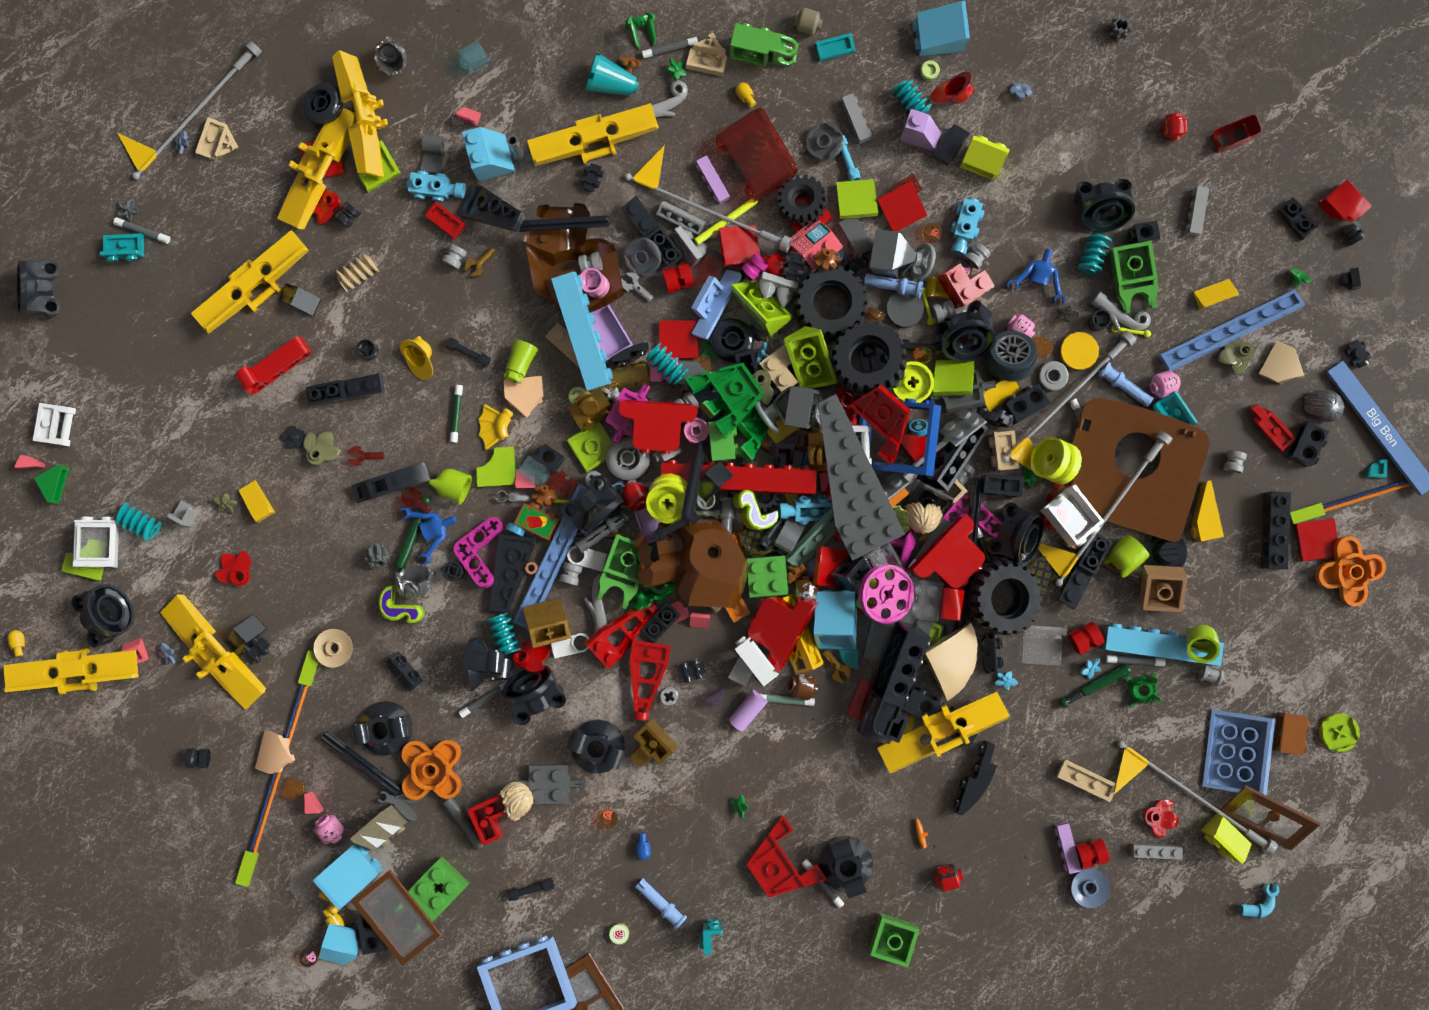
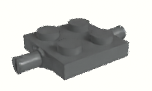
[930,369,996,413]
[516,764,582,804]

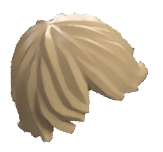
[905,502,943,534]
[500,782,534,822]

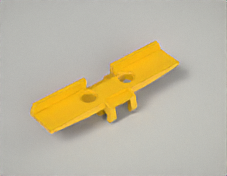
[332,50,388,178]
[527,103,659,166]
[277,108,357,229]
[191,230,309,334]
[160,595,266,710]
[3,648,139,694]
[877,692,1010,773]

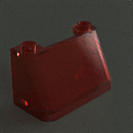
[715,107,798,203]

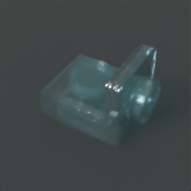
[518,455,550,486]

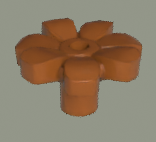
[618,56,642,74]
[815,248,839,270]
[532,485,557,507]
[787,564,808,585]

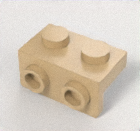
[988,430,1019,471]

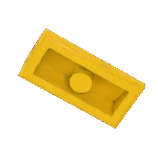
[1193,279,1239,310]
[984,380,1021,412]

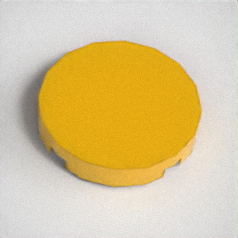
[1060,332,1099,370]

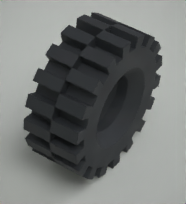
[778,174,827,227]

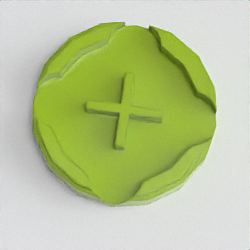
[1319,713,1360,752]

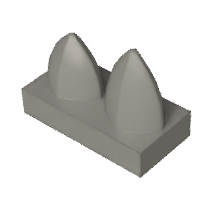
[670,226,709,268]
[755,272,798,307]

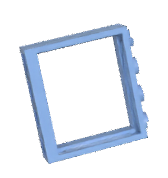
[477,936,577,1010]

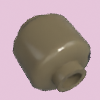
[794,7,823,36]

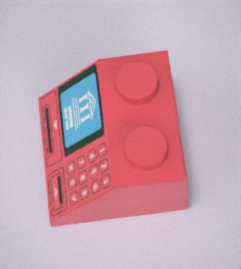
[790,219,843,271]

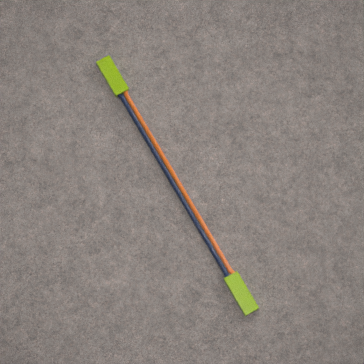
[1290,472,1429,525]
[235,650,319,887]

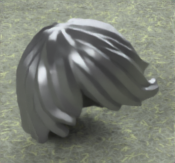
[374,36,407,76]
[1304,389,1344,422]
[395,564,433,600]

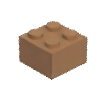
[1139,565,1188,612]

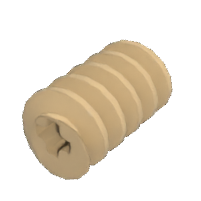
[336,253,380,292]

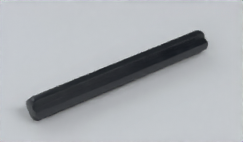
[519,215,610,232]
[681,441,707,522]
[320,731,402,795]

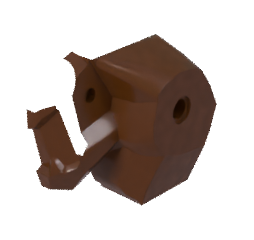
[523,203,624,312]
[634,519,748,610]

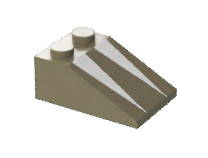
[350,804,408,850]

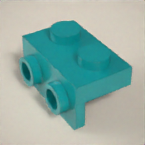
[99,234,144,262]
[1153,391,1198,426]
[699,919,723,955]

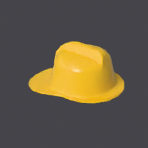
[400,336,433,380]

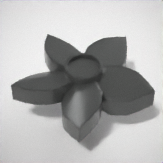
[117,199,141,221]

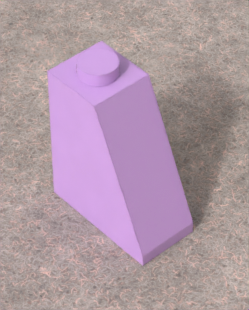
[900,109,941,152]

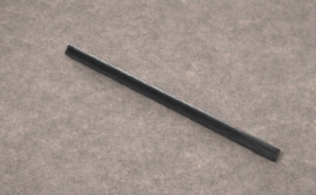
[956,478,983,630]

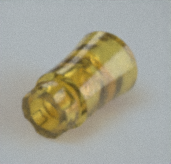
[610,359,651,388]

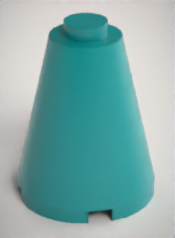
[585,53,639,96]

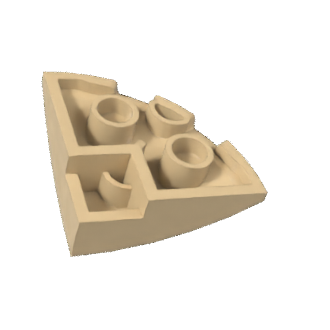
[924,622,978,701]

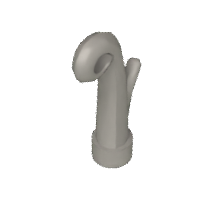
[652,80,688,117]
[1090,291,1151,330]
[584,573,611,633]

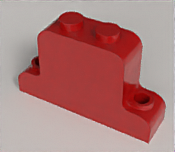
[618,399,698,454]
[908,513,985,588]
[748,596,819,672]

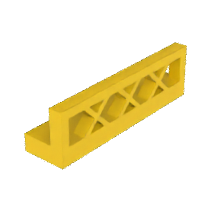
[782,594,824,674]

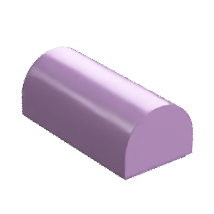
[729,689,768,731]

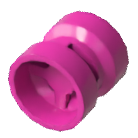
[742,253,768,280]

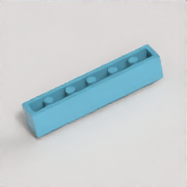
[551,272,613,391]
[1101,623,1224,666]

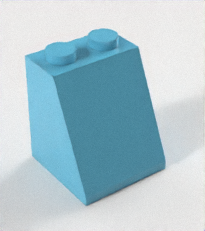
[912,1,970,56]
[462,127,515,181]
[814,590,857,650]
[313,843,383,910]

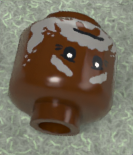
[793,576,819,601]
[788,673,818,700]

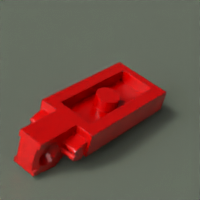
[1248,404,1296,452]

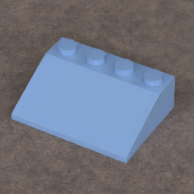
[1203,710,1276,796]

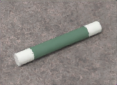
[760,694,815,706]

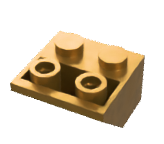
[522,598,571,648]

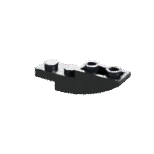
[621,196,684,268]
[306,373,385,406]
[351,462,431,503]
[1057,533,1113,610]
[953,740,997,816]

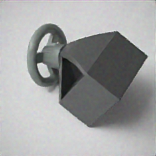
[870,230,936,280]
[755,386,820,433]

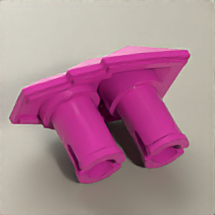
[881,529,916,570]

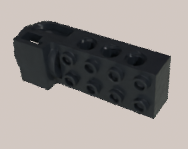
[857,620,931,744]

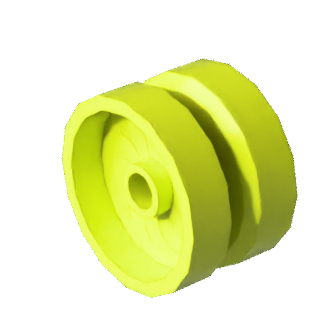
[891,361,934,403]
[1030,436,1082,484]
[646,474,687,524]

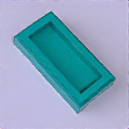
[814,33,856,62]

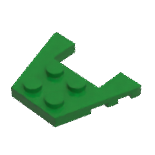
[684,363,764,439]
[699,397,769,463]

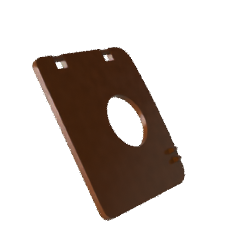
[1055,398,1210,542]

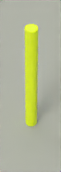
[694,197,758,245]

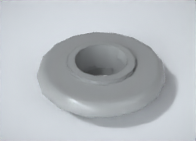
[1039,361,1069,391]

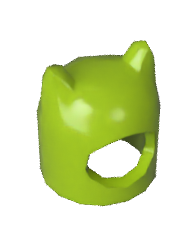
[428,469,472,505]
[1103,534,1149,578]
[1186,625,1220,663]

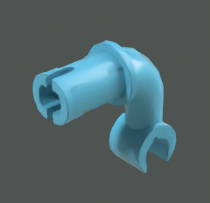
[1239,883,1279,920]

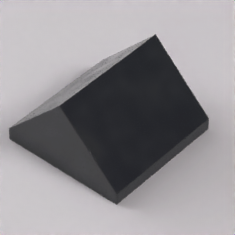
[903,479,954,514]

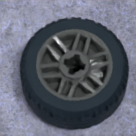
[985,330,1038,382]

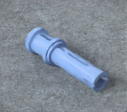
[864,273,923,298]
[1098,362,1153,407]
[635,878,687,930]

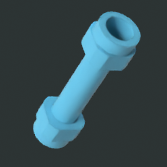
[840,135,861,181]

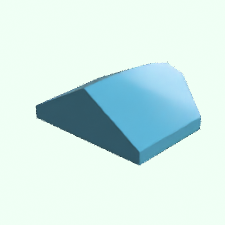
[318,923,359,965]

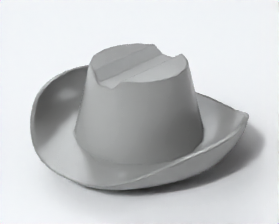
[606,436,650,480]

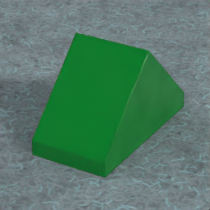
[34,465,70,504]

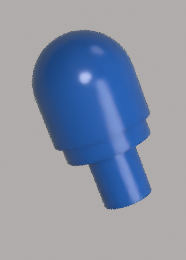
[635,832,651,860]

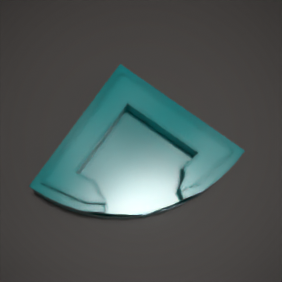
[1365,459,1388,479]
[838,650,858,669]

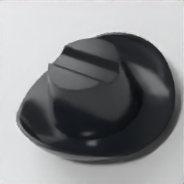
[301,83,343,124]
[711,318,754,362]
[1144,536,1187,567]

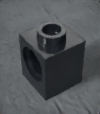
[1128,220,1161,244]
[534,444,566,473]

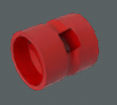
[662,262,695,294]
[1068,621,1104,656]
[1075,838,1110,870]

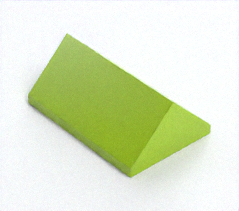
[730,280,793,336]
[784,326,838,389]

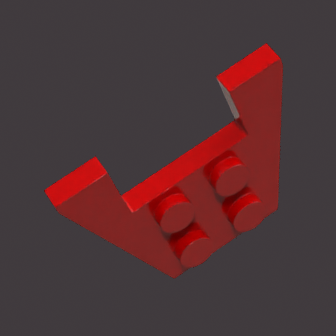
[843,385,911,465]
[746,815,827,897]

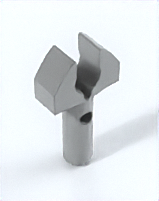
[621,273,653,302]

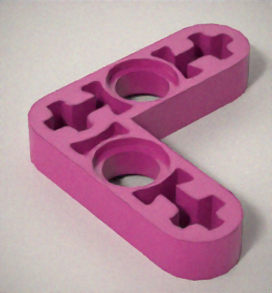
[941,494,1002,537]
[454,517,504,588]

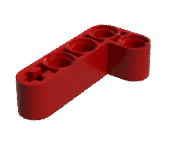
[234,336,312,395]

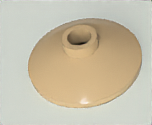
[314,629,353,667]

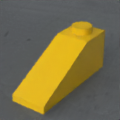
[1190,480,1224,542]

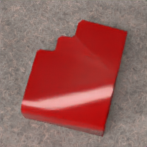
[1211,114,1261,153]
[1318,179,1372,222]
[937,585,965,621]

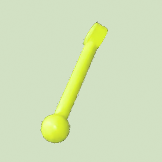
[922,287,936,325]
[1111,325,1151,338]

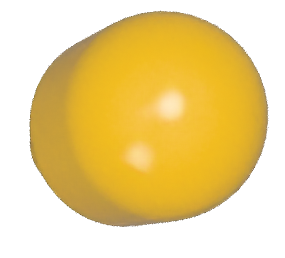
[735,82,756,108]
[7,630,25,657]
[322,907,344,927]

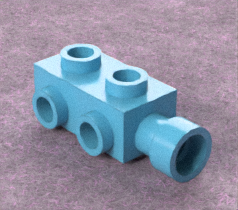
[406,171,466,202]
[950,198,984,256]
[778,495,832,525]

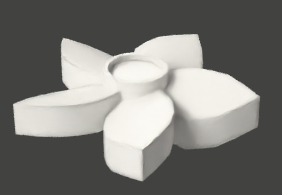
[602,387,620,402]

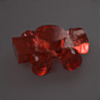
[549,470,577,496]

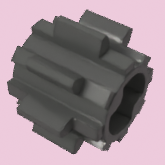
[1107,15,1132,41]
[364,543,389,569]

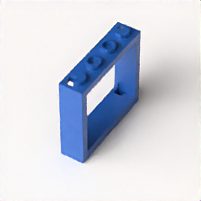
[858,398,941,476]

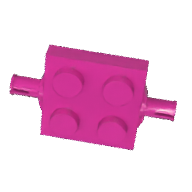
[605,383,651,444]

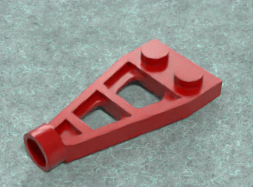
[585,602,659,669]
[630,640,671,721]

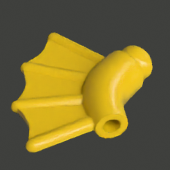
[478,404,513,450]

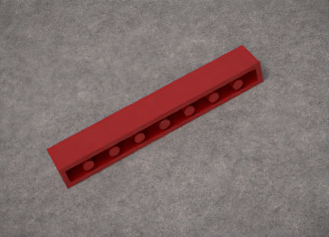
[661,460,817,495]

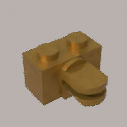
[567,387,612,432]
[808,428,827,471]
[631,719,679,767]

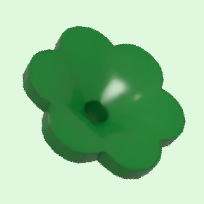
[1289,268,1312,287]
[632,591,654,611]

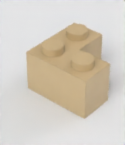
[759,344,798,392]

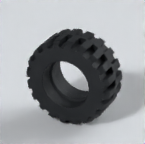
[794,265,868,341]
[832,321,907,397]
[964,560,1043,635]

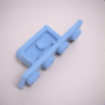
[691,270,742,340]

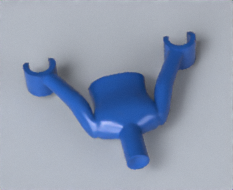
[1006,249,1066,305]
[399,507,457,565]

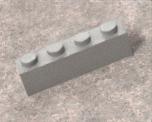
[841,93,872,144]
[1186,186,1209,237]
[656,201,706,235]
[1130,843,1183,860]

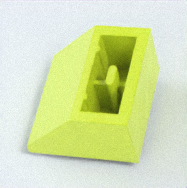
[960,136,1010,181]
[1201,814,1251,864]

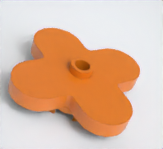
[1315,536,1386,606]
[402,740,462,800]

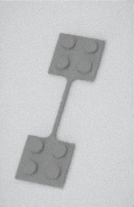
[878,409,987,500]

